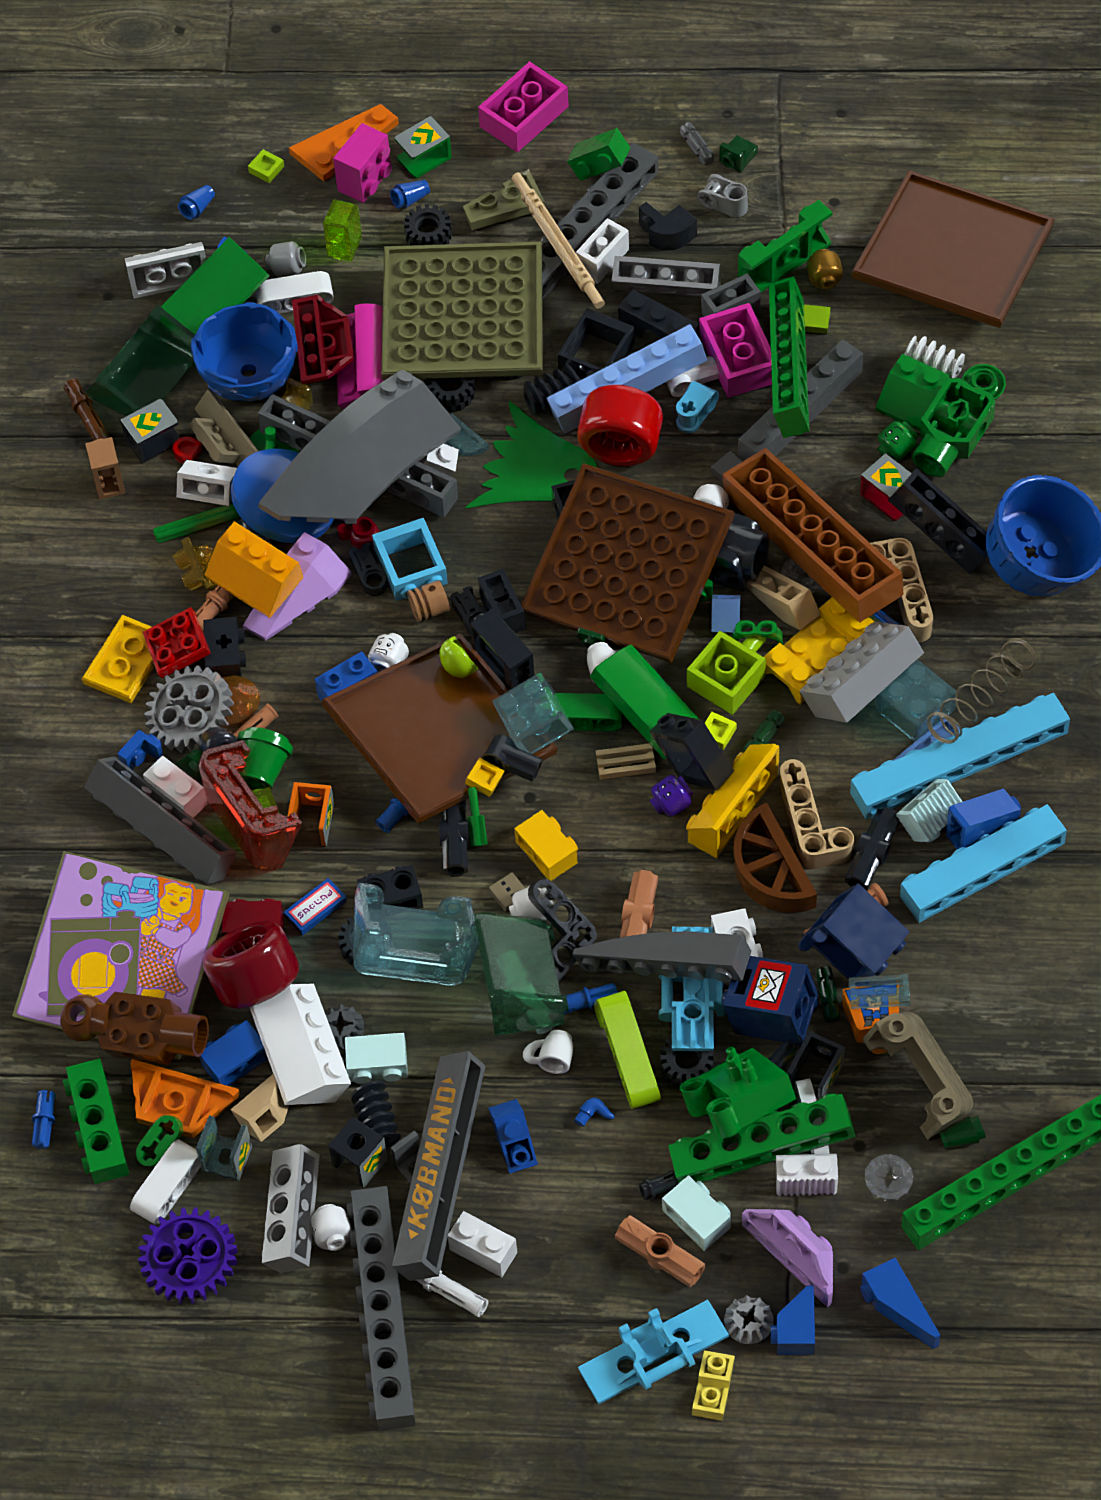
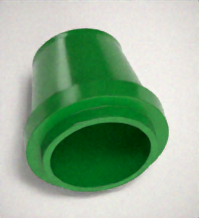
[235,727,293,791]

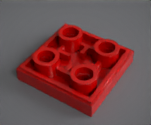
[142,607,211,679]

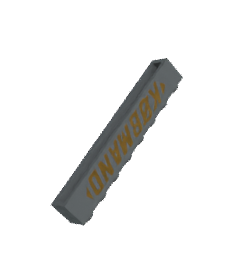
[392,1051,485,1281]

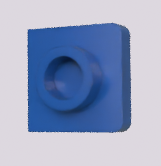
[117,730,163,770]

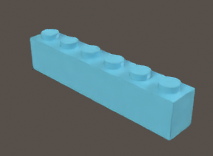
[900,804,1067,923]

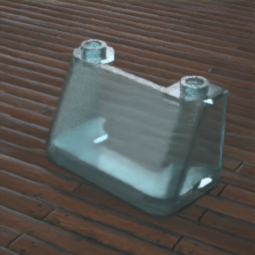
[353,883,479,985]

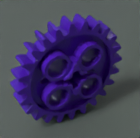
[138,1207,238,1304]

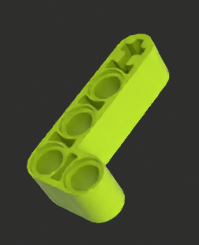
[594,991,661,1109]

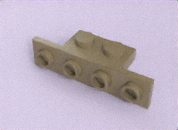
[189,389,258,466]

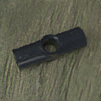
[439,800,469,877]
[845,807,900,891]

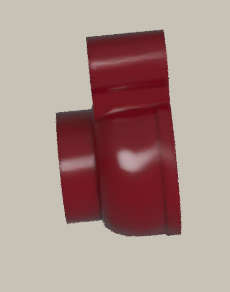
[337,517,379,549]

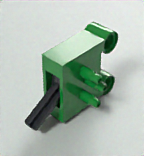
[680,1041,797,1138]

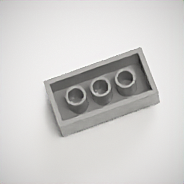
[799,622,924,723]

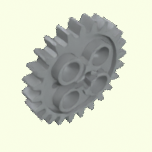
[144,666,234,753]

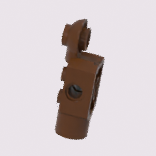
[60,992,209,1065]

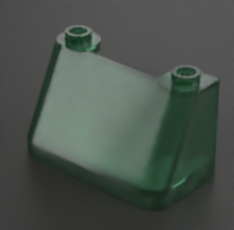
[86,304,196,417]
[474,912,569,1036]

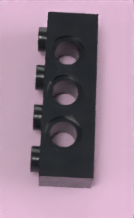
[888,468,988,574]

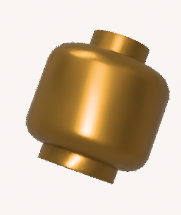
[806,249,843,290]

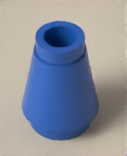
[390,179,430,209]
[178,185,215,219]

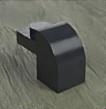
[639,202,697,250]

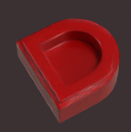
[172,436,205,464]

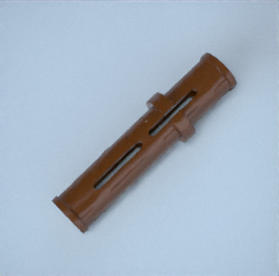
[63,379,110,441]

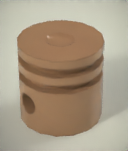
[407,580,450,622]

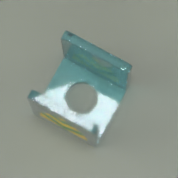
[196,1115,252,1181]

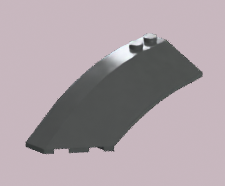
[258,370,461,524]

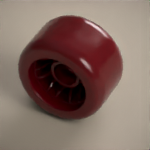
[203,921,299,1009]

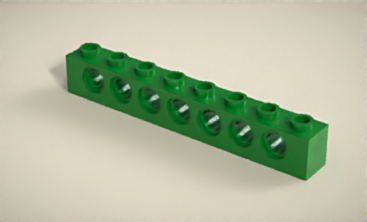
[769,276,810,438]
[901,1095,1101,1251]

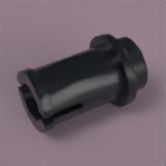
[639,1170,679,1201]

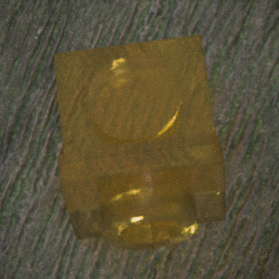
[282,378,313,410]

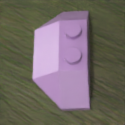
[742,1209,833,1307]

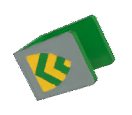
[395,116,452,179]

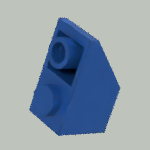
[488,1099,538,1174]

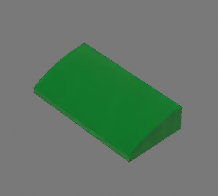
[156,237,269,346]
[590,644,700,760]

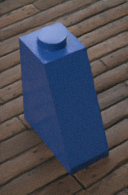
[946,789,1021,849]

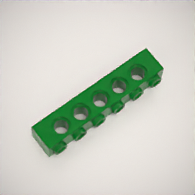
[668,1094,856,1183]

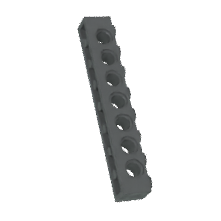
[541,143,658,300]
[258,394,458,518]
[346,1186,416,1431]

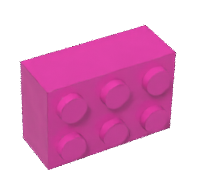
[478,61,569,153]
[699,303,772,398]

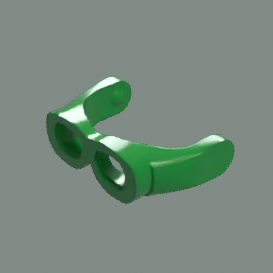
[732,620,783,645]

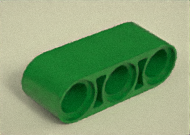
[540,693,622,731]

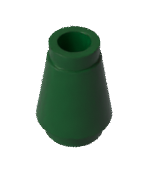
[939,1115,986,1149]

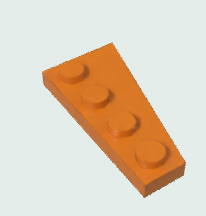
[289,104,399,182]

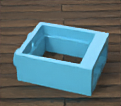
[372,518,448,601]

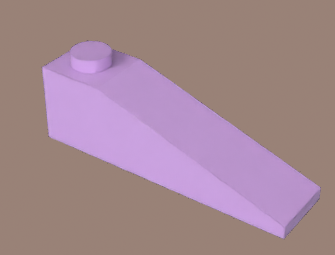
[243,532,352,641]

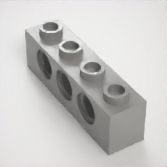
[612,256,722,297]
[262,1144,320,1273]

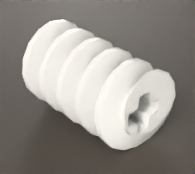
[905,336,965,378]

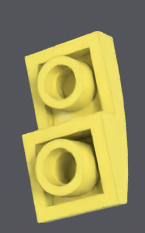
[692,1350,735,1421]

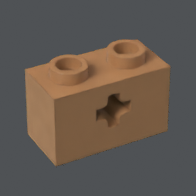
[85,437,126,500]

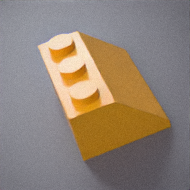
[205,521,304,618]

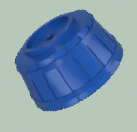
[986,475,1101,597]

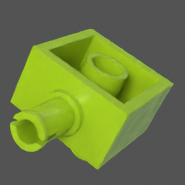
[687,630,766,715]

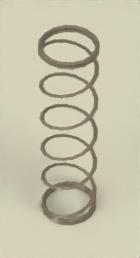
[927,638,1037,744]

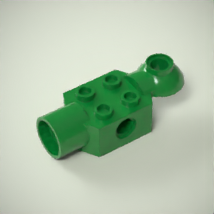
[912,364,1006,478]

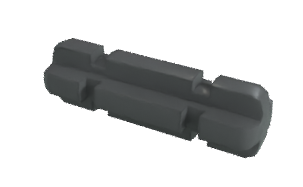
[680,122,714,165]

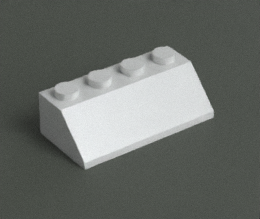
[249,984,351,1105]

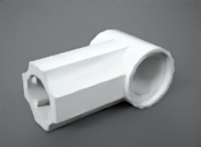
[666,356,719,397]

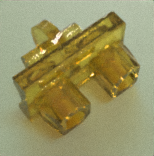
[173,537,215,590]

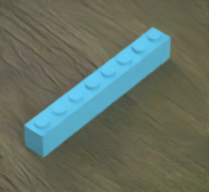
[850,693,1070,820]

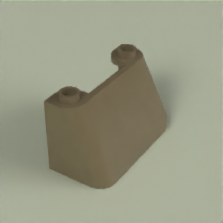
[863,1012,973,1140]

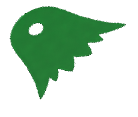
[465,400,598,508]

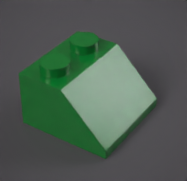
[875,354,950,431]

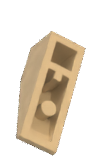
[746,566,821,630]

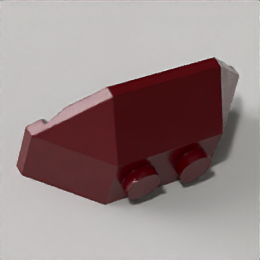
[292,295,354,385]

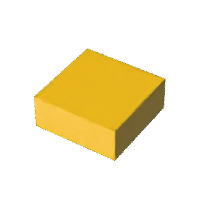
[465,757,504,797]

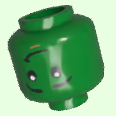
[877,421,918,461]

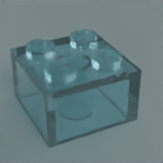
[876,659,956,742]
[492,672,574,754]

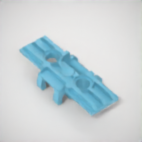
[658,927,725,1051]
[578,1300,729,1405]

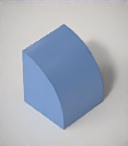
[712,595,740,632]

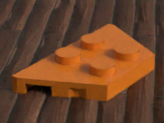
[131,1059,240,1139]

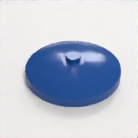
[231,449,334,543]

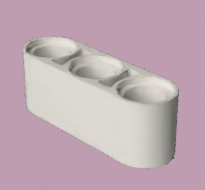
[255,271,334,314]
[130,1139,201,1225]

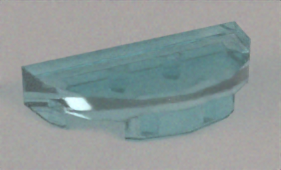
[446,413,489,456]

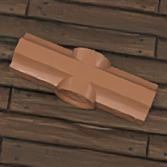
[620,870,658,938]
[615,1215,705,1288]

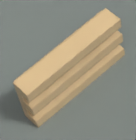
[596,744,656,780]

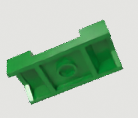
[738,200,833,293]

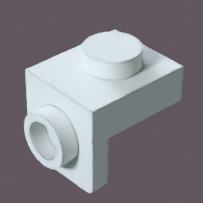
[418,444,459,476]

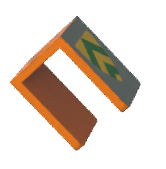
[286,782,334,846]

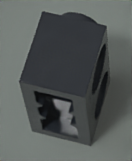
[478,569,526,633]
[357,865,423,919]

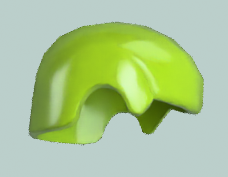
[439,636,478,678]

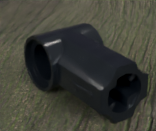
[482,735,543,782]

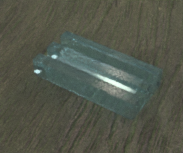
[848,974,911,1009]

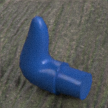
[574,1098,615,1127]

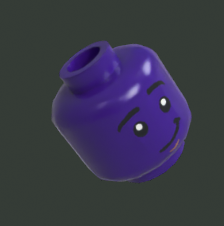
[649,775,694,817]

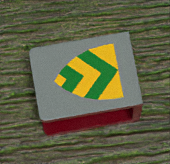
[860,453,911,521]

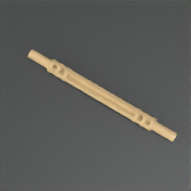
[512,173,605,309]

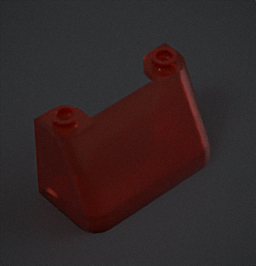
[198,740,302,872]

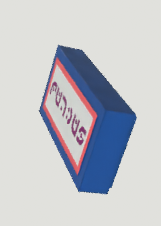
[284,878,347,936]

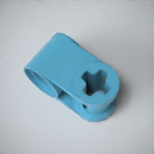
[676,381,719,433]

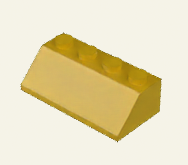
[686,744,779,859]

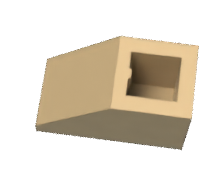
[231,1074,289,1142]

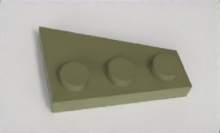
[463,169,545,230]

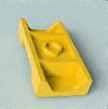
[764,597,874,705]

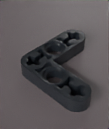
[528,879,597,989]

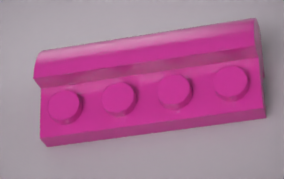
[337,304,384,410]

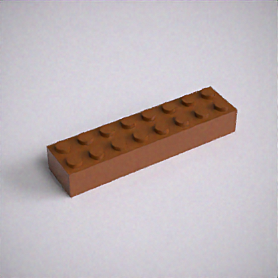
[722,447,904,623]

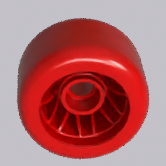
[577,385,663,467]

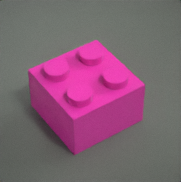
[333,123,392,203]

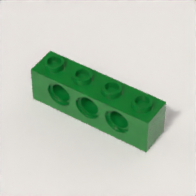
[63,1058,130,1184]

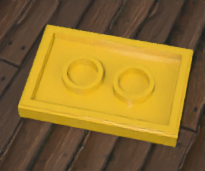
[82,615,155,703]

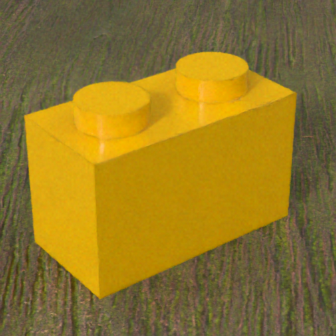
[514,810,578,881]

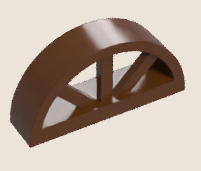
[734,802,817,913]

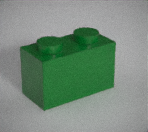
[567,128,630,181]

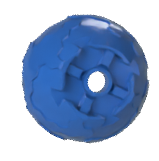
[191,302,298,401]

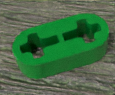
[136,1115,183,1166]

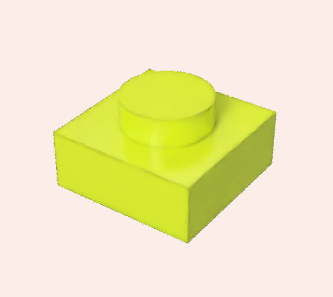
[705,712,737,750]

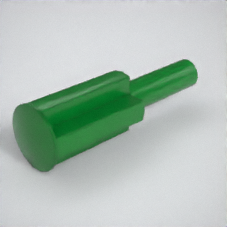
[467,787,488,846]

